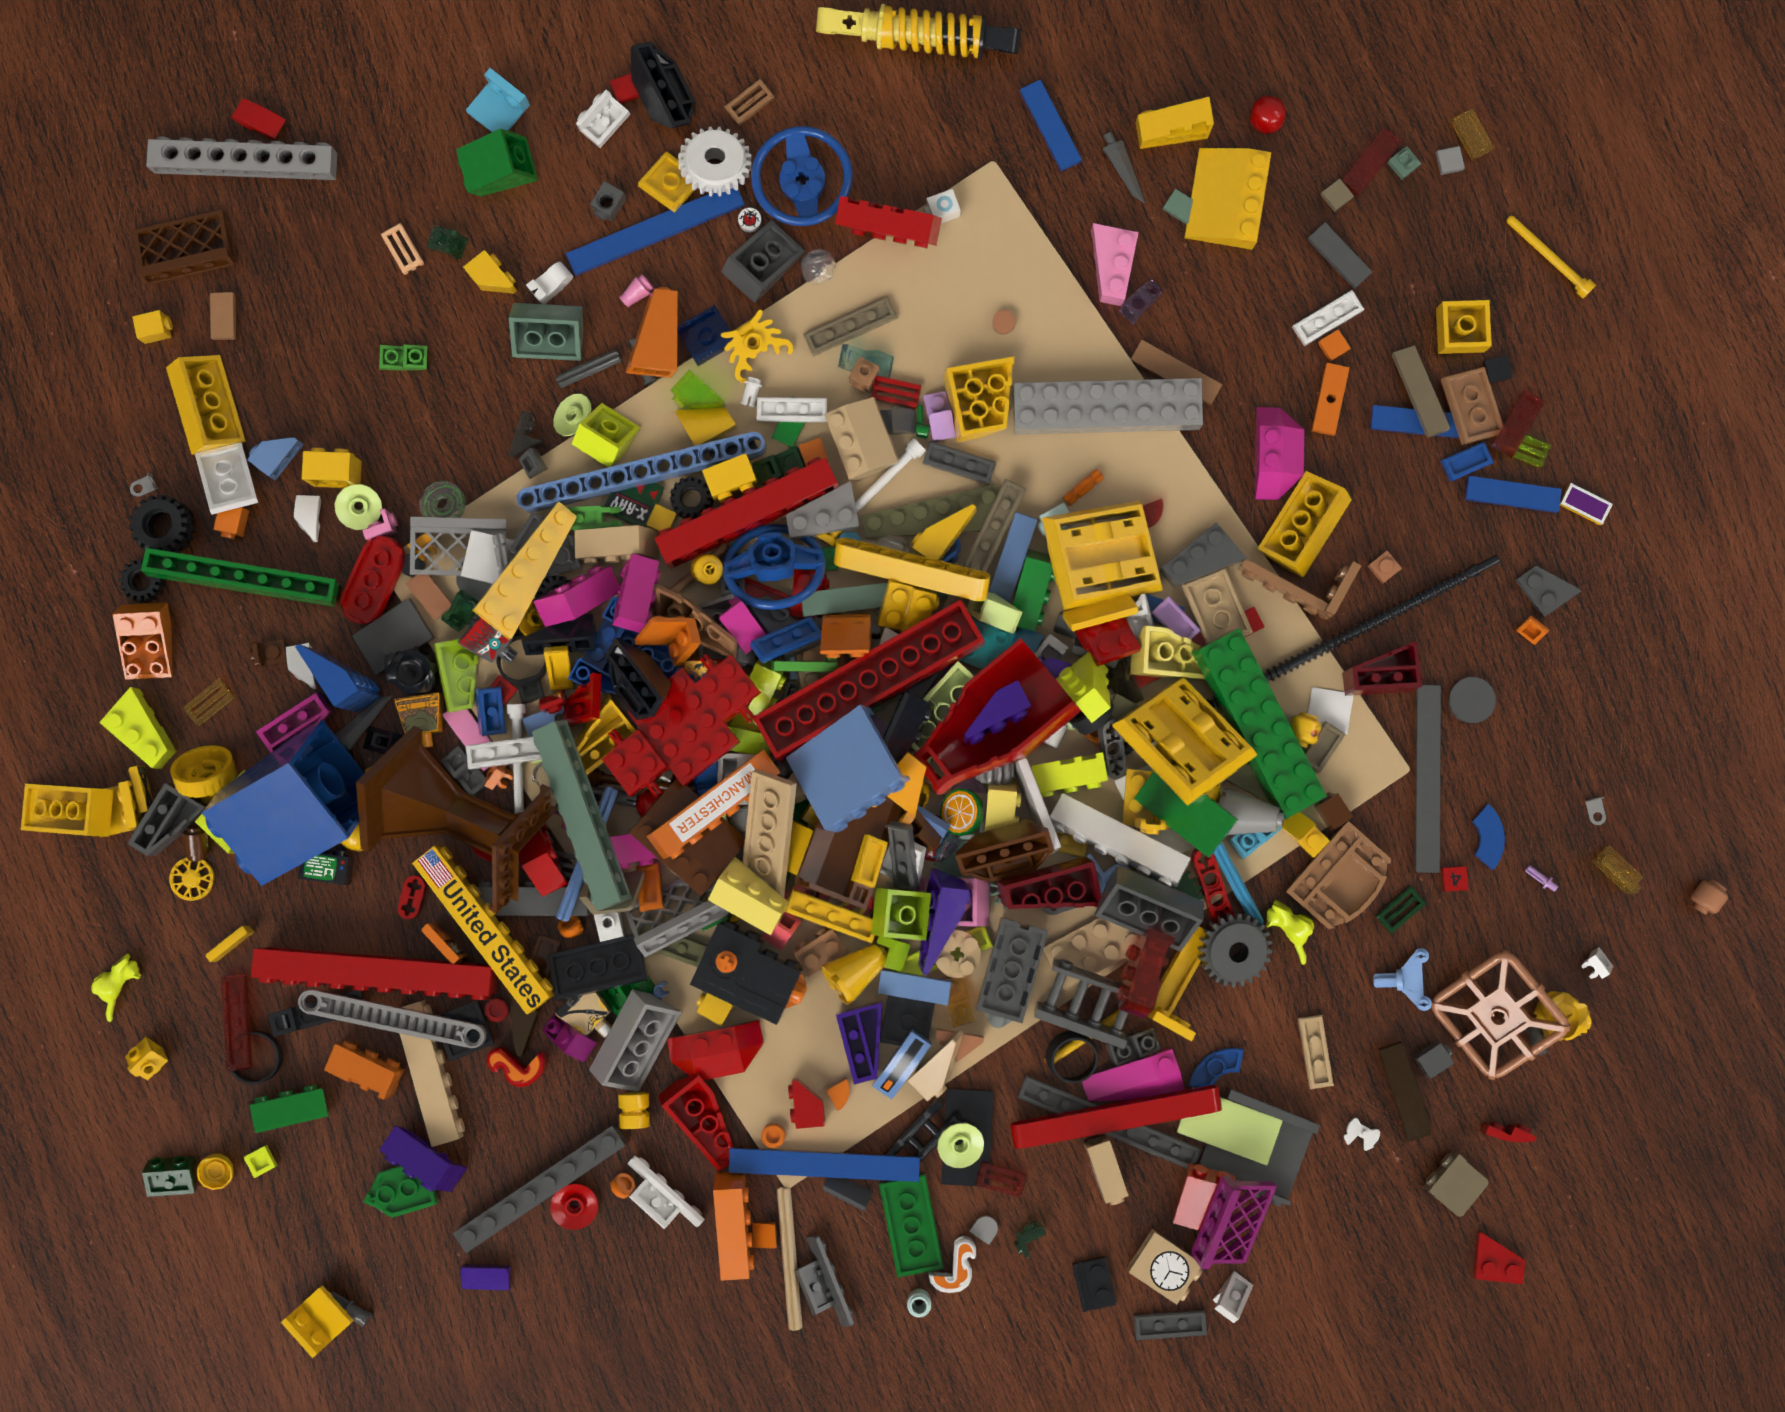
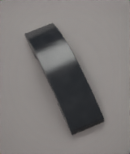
[268,990,364,1037]

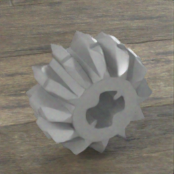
[976,762,1015,786]

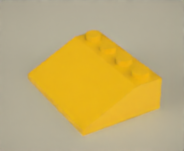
[1184,148,1271,250]

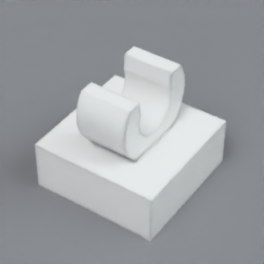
[1581,947,1613,979]

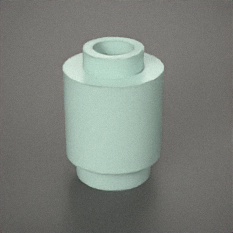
[907,1289,931,1317]

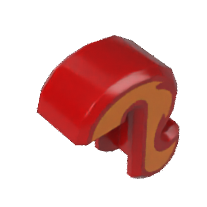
[486,1047,547,1087]

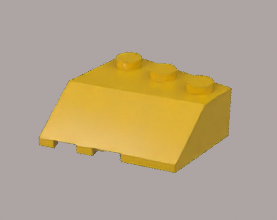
[943,356,1015,442]

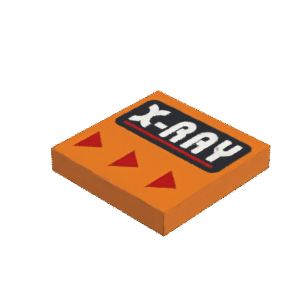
[421,922,469,964]

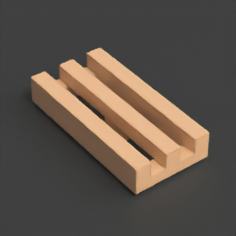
[381,223,424,275]

